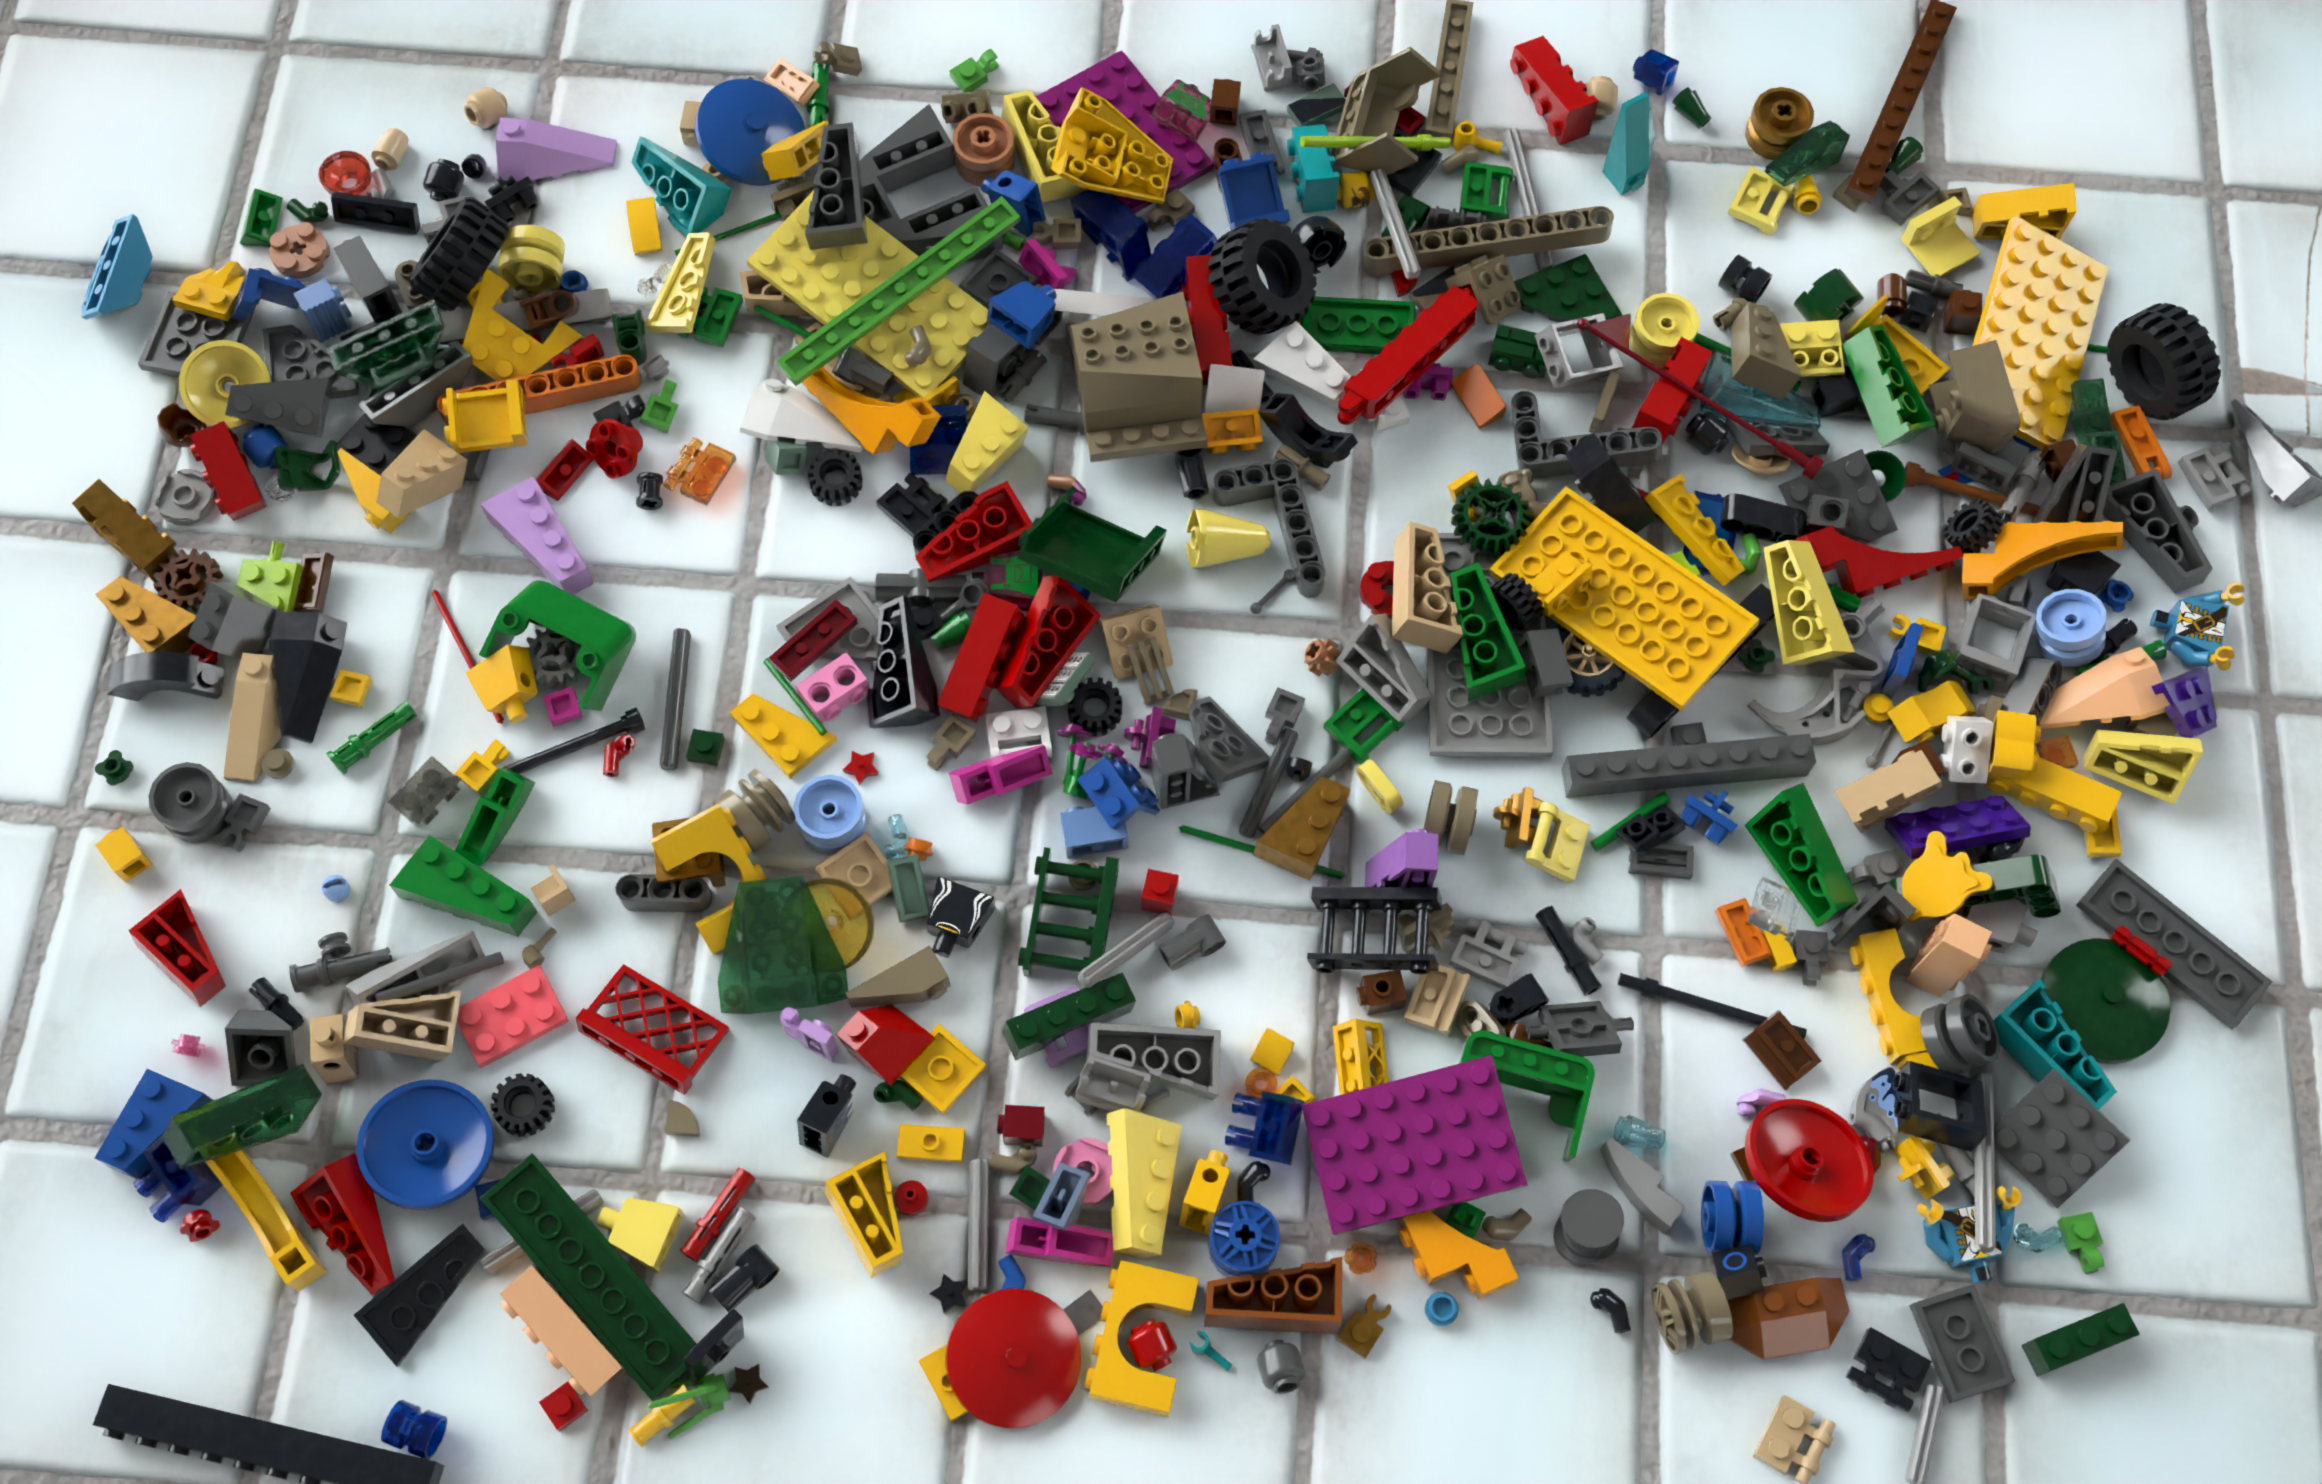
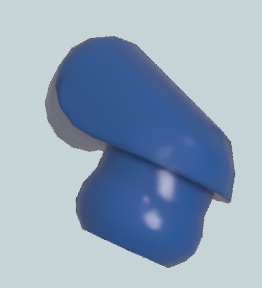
[998,1254,1026,1290]

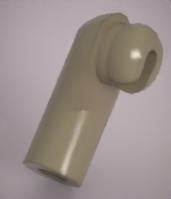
[1441,144,1479,174]
[905,325,931,367]
[989,1143,1037,1175]
[1482,1208,1532,1241]

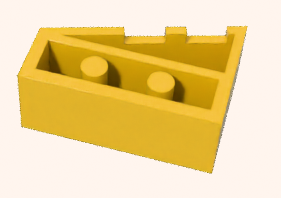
[1972,183,2077,240]

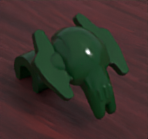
[1918,649,1994,694]

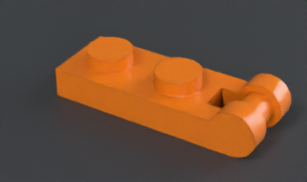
[2109,405,2172,480]

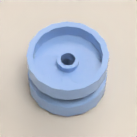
[2036,589,2107,667]
[793,774,867,854]

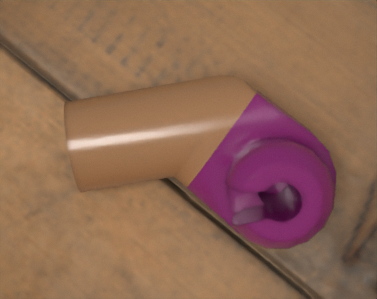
[1047,474,1087,506]

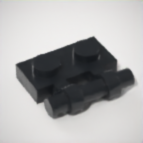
[876,473,948,538]
[1846,1327,1932,1412]

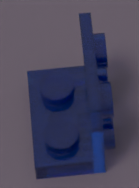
[910,405,968,475]

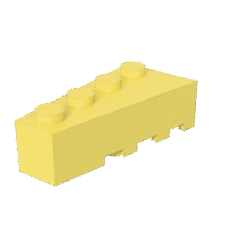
[1001,90,1091,203]
[1764,540,1855,666]

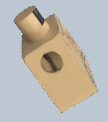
[310,1014,359,1084]

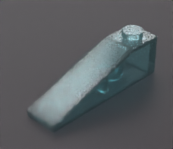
[1700,350,1821,430]

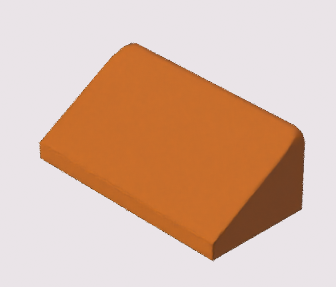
[1451,363,1506,428]

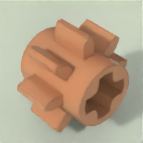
[1304,638,1342,677]

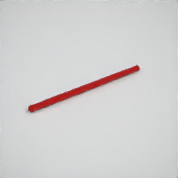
[431,590,504,724]

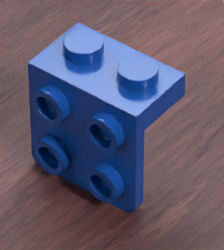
[1077,756,1160,830]

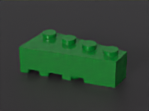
[1842,324,1937,448]
[1450,562,1526,702]
[1744,783,1859,927]
[389,835,538,937]

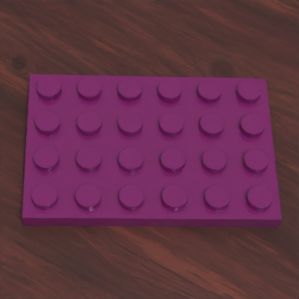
[1036,50,1214,221]
[1301,1055,1528,1235]

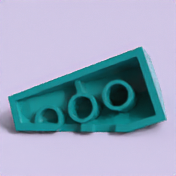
[1602,92,1655,195]
[631,136,732,236]

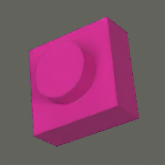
[543,686,583,727]

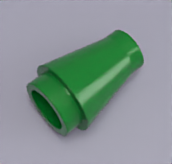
[931,612,971,651]

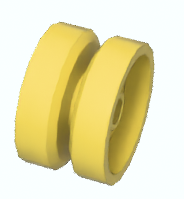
[497,225,565,294]
[1629,293,1700,368]

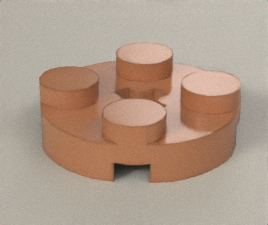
[269,222,330,279]

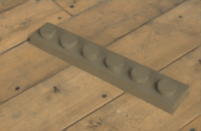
[1425,0,1474,140]

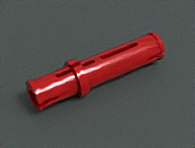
[680,1167,755,1262]

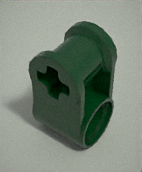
[612,309,647,366]

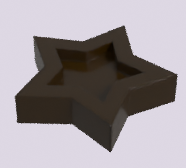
[729,1364,769,1404]

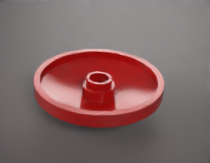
[1745,1099,1874,1222]
[945,1288,1081,1428]

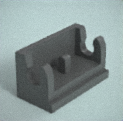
[1517,628,1574,699]

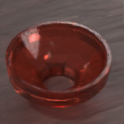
[318,151,372,195]

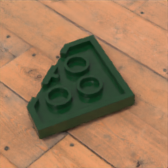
[1514,254,1623,323]

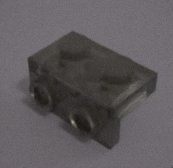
[387,756,462,827]

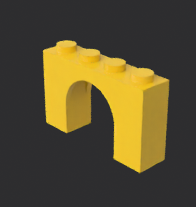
[649,804,782,955]
[1084,1260,1199,1417]

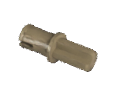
[1275,445,1331,491]

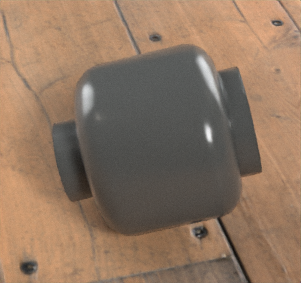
[1257,1340,1305,1394]

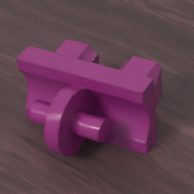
[1403,363,1453,401]
[1124,706,1176,769]

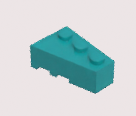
[1287,124,1340,213]

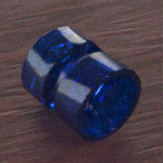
[381,1400,448,1459]

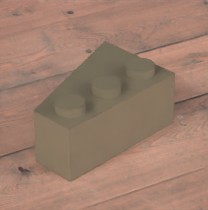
[1731,301,1801,400]

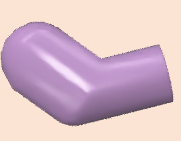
[1736,1089,1786,1118]

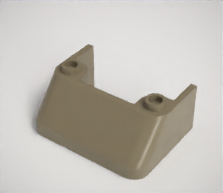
[1331,47,1441,175]
[1928,340,2020,455]

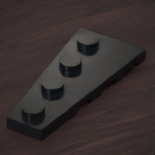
[354,1223,485,1367]

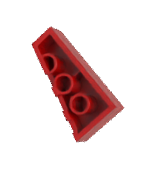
[1510,36,1599,145]

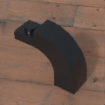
[1258,393,1358,469]
[107,652,225,701]

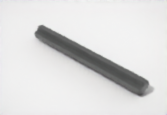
[660,628,691,770]

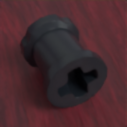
[636,472,663,510]

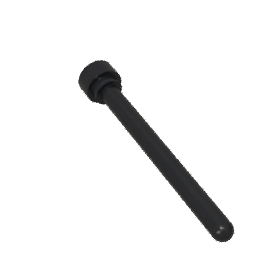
[502,707,646,774]

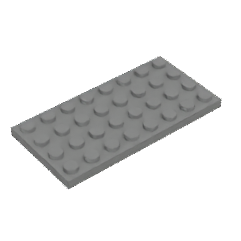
[1425,533,1554,757]

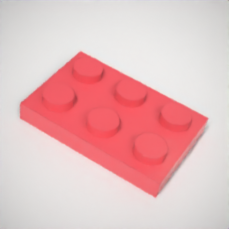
[457,965,569,1068]

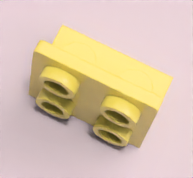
[1901,196,1980,277]

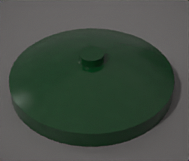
[2041,938,2170,1064]

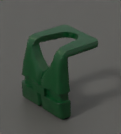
[274,440,340,491]

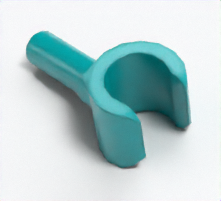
[1189,1331,1232,1372]

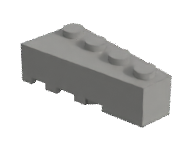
[1086,1023,1221,1100]

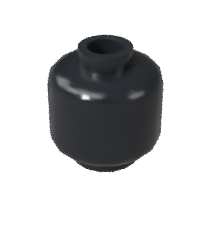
[423,159,464,202]
[1684,412,1730,455]

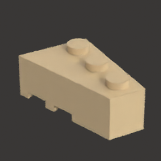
[376,429,468,518]
[1834,750,1944,833]

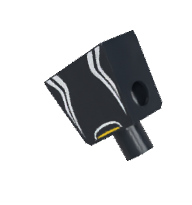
[926,877,996,958]

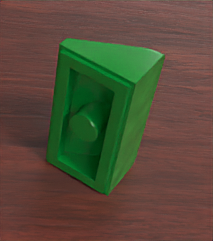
[239,188,283,247]

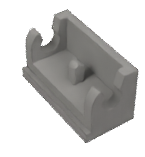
[1251,24,1292,91]
[1074,1055,1151,1112]

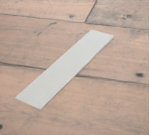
[1054,289,1153,316]

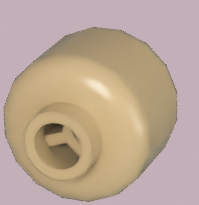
[1585,76,1618,120]
[464,87,508,129]

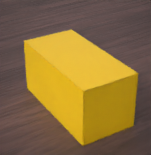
[1763,925,1797,973]

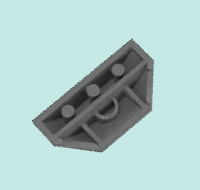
[358,340,473,427]

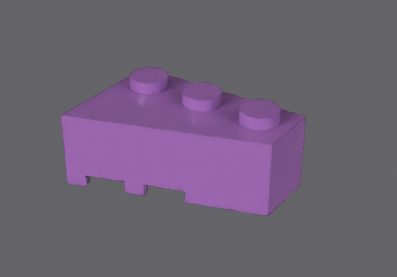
[1365,829,1438,887]

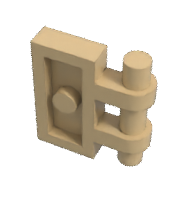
[1753,1395,1836,1484]

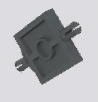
[1526,1001,1634,1057]

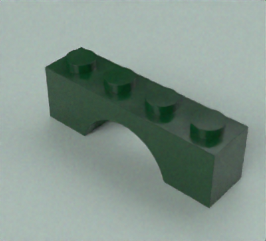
[1002,972,1136,1061]

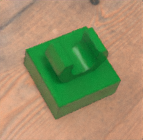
[1445,1202,1486,1239]

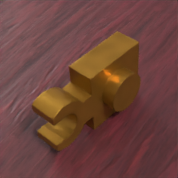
[1337,1294,1392,1359]

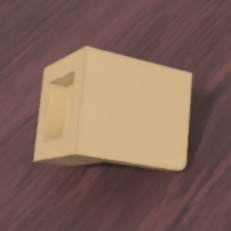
[530,864,576,917]

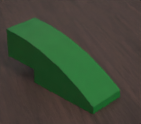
[455,768,536,866]

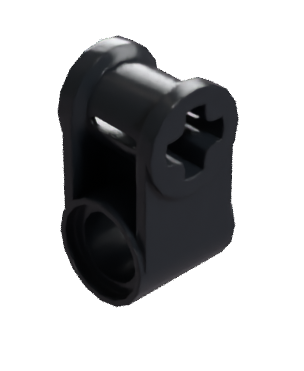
[1487,973,1550,1027]

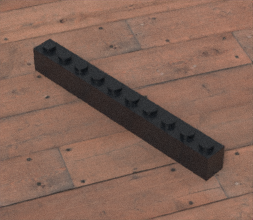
[93,1384,445,1484]

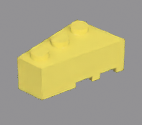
[2083,729,2203,804]

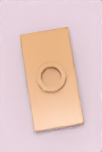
[764,58,820,107]

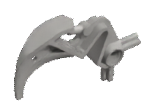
[1747,598,1886,745]

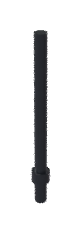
[1617,973,1807,1039]

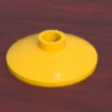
[1844,294,1888,339]

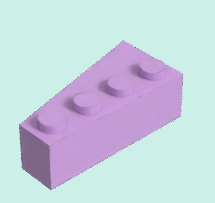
[480,477,594,595]

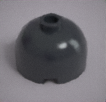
[1292,216,1347,274]

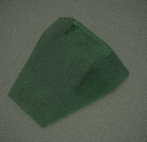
[717,875,849,1014]

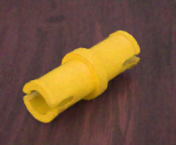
[628,1384,697,1447]

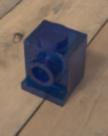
[1633,49,1680,96]

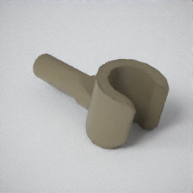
[522,927,557,969]

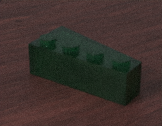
[162,1064,322,1169]

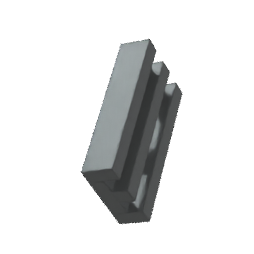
[1628,843,1694,879]

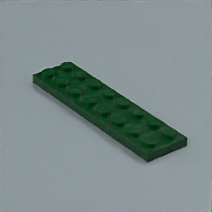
[479,1153,697,1401]

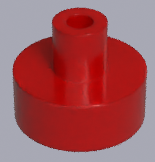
[895,1180,929,1216]

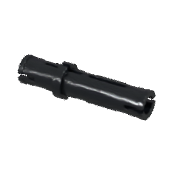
[1535,906,1602,996]

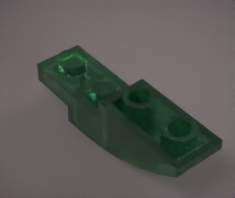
[2071,378,2127,486]

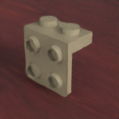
[1445,254,1522,325]

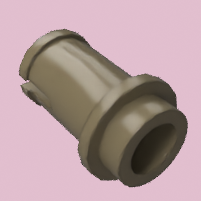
[1713,298,1748,331]

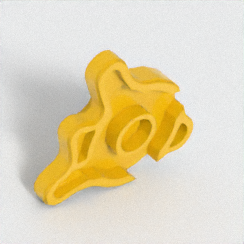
[1902,831,1993,921]

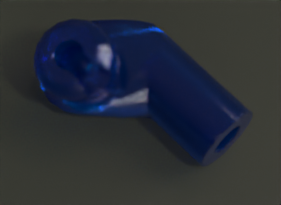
[1842,1234,1876,1281]

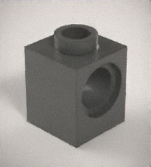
[1806,494,1853,533]

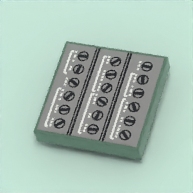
[1034,652,1096,706]

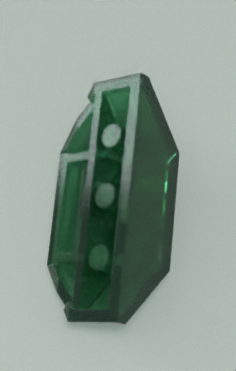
[326,299,445,391]

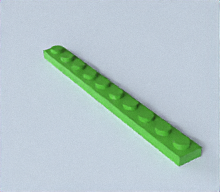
[777,196,1021,387]

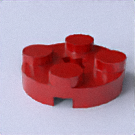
[1360,561,1394,620]

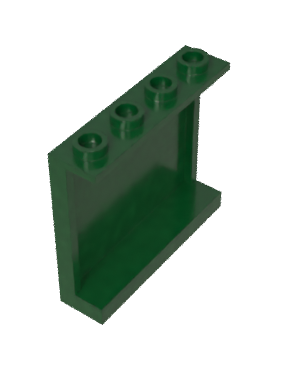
[1018,488,1167,602]

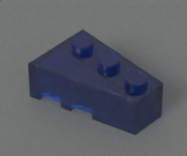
[1070,189,1154,282]
[1132,213,1218,300]

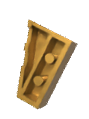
[1253,776,1351,881]

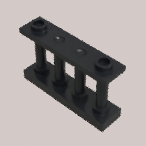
[1307,887,1442,975]

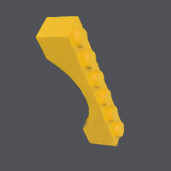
[181,1108,327,1292]

